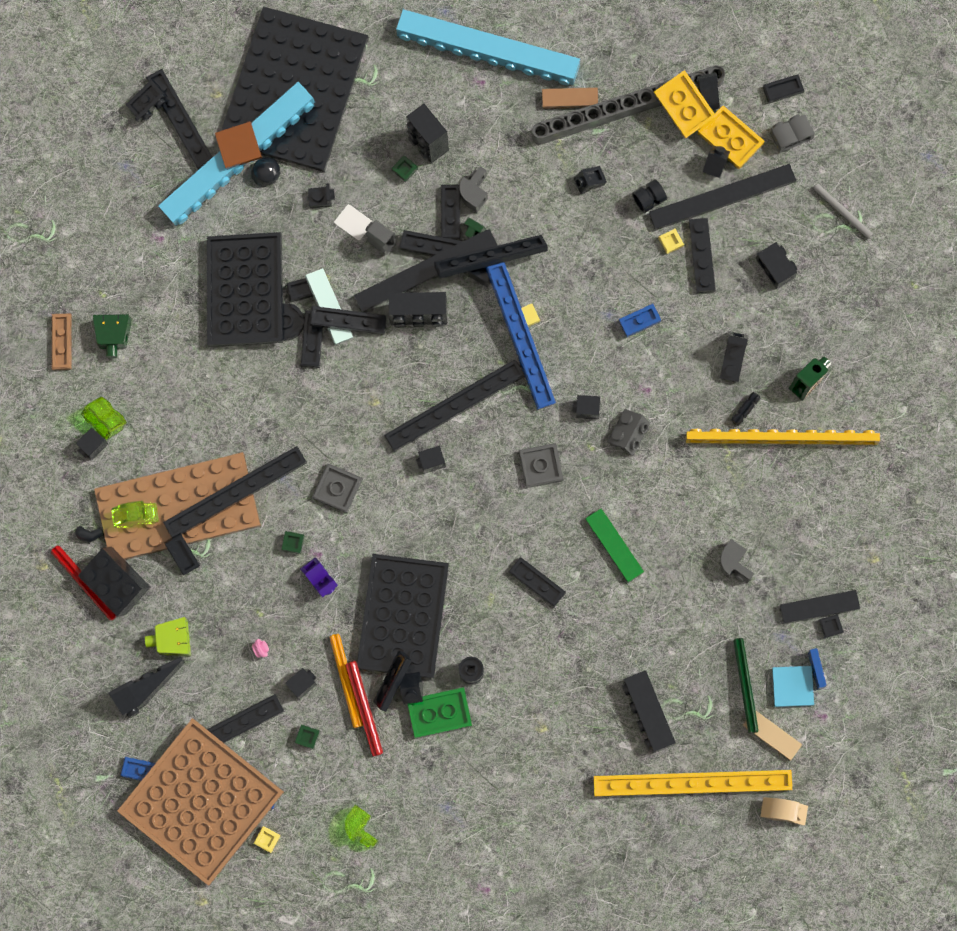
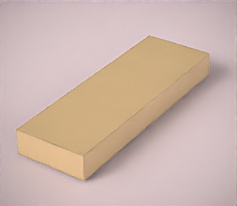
[743,710,802,761]

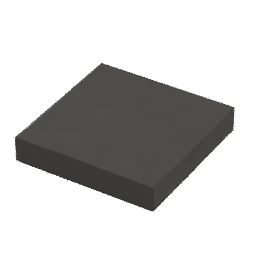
[519,443,564,488]
[312,463,363,513]

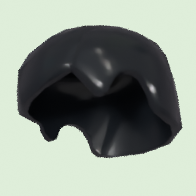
[251,157,281,187]

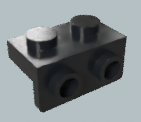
[126,80,168,122]

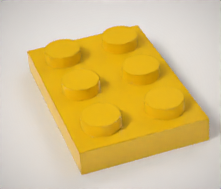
[653,70,716,138]
[697,106,765,169]

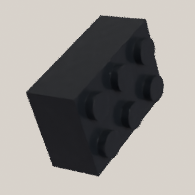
[406,104,449,164]
[389,292,447,328]
[78,546,151,617]

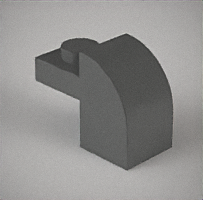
[460,166,488,213]
[720,539,754,583]

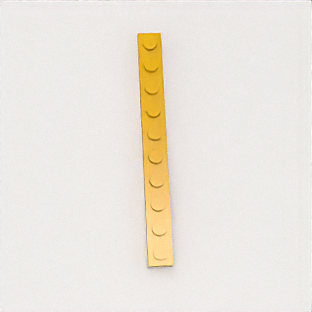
[686,429,880,445]
[594,770,792,797]

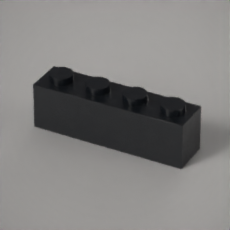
[622,670,676,754]

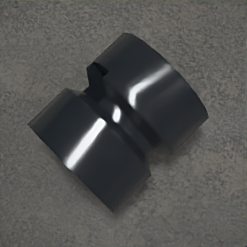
[632,179,667,213]
[458,656,484,685]

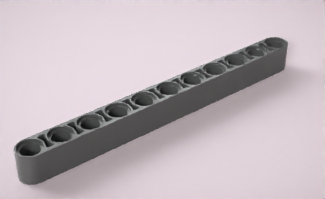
[532,65,725,144]

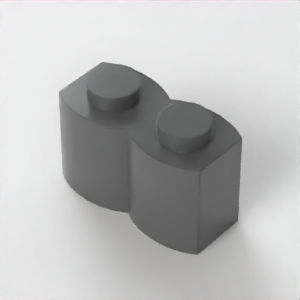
[770,114,815,153]
[365,220,397,255]

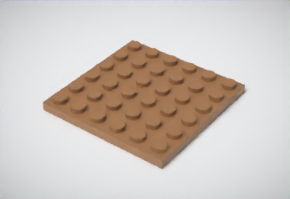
[117,718,284,886]

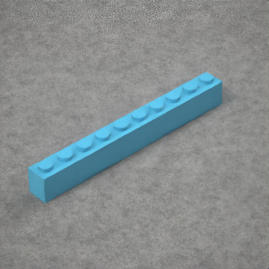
[396,9,580,86]
[159,82,315,226]

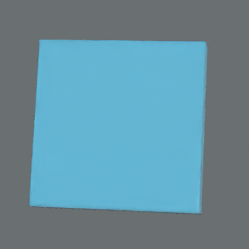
[772,666,814,707]

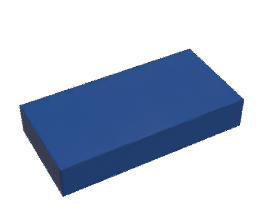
[808,648,827,690]

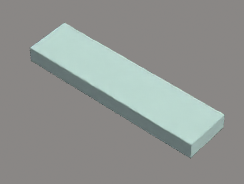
[305,269,353,345]

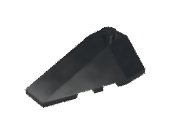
[108,657,185,718]

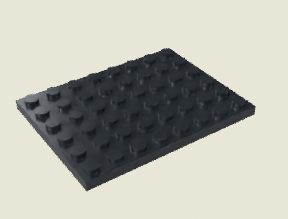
[221,6,369,172]

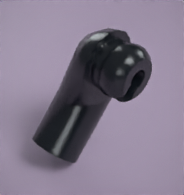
[75,526,104,543]

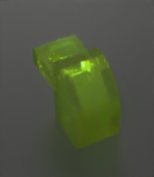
[111,501,159,527]
[345,805,379,848]

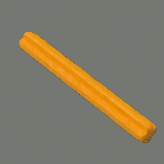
[330,634,363,728]

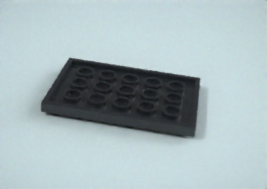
[207,232,283,347]
[357,554,449,679]

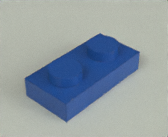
[619,304,661,337]

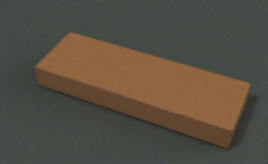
[542,88,598,109]
[52,313,72,370]

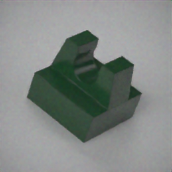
[464,217,486,238]

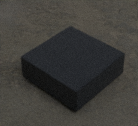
[818,614,844,639]

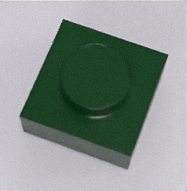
[391,155,418,182]
[281,531,305,554]
[295,724,320,750]

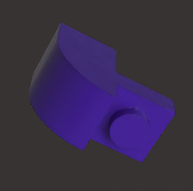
[300,557,338,597]

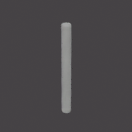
[813,184,873,239]

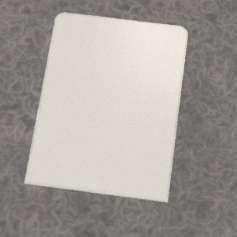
[334,204,373,240]

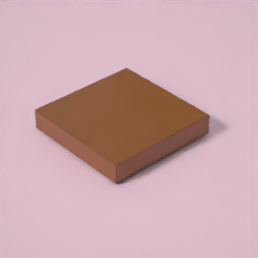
[215,121,262,169]

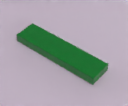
[585,508,644,583]

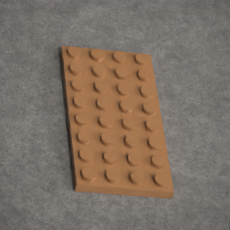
[94,452,261,560]

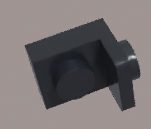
[574,166,607,194]
[308,183,335,208]

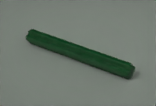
[733,638,759,734]

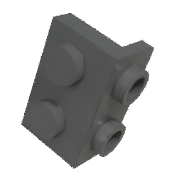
[607,409,650,455]

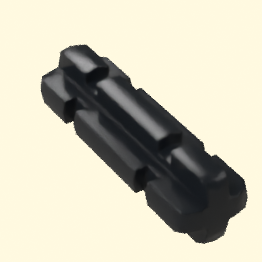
[731,392,760,426]

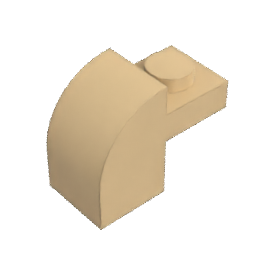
[760,797,808,825]

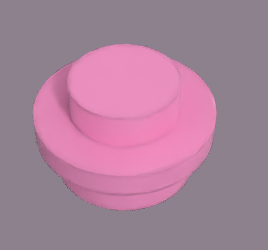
[252,639,269,658]

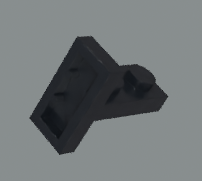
[720,331,748,382]

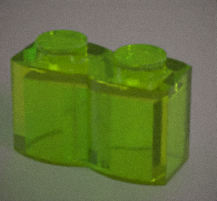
[81,396,127,440]

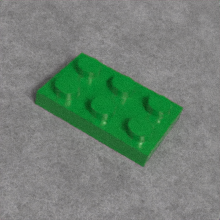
[408,687,472,739]

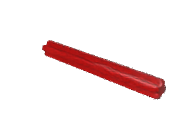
[51,545,117,621]
[345,661,383,756]

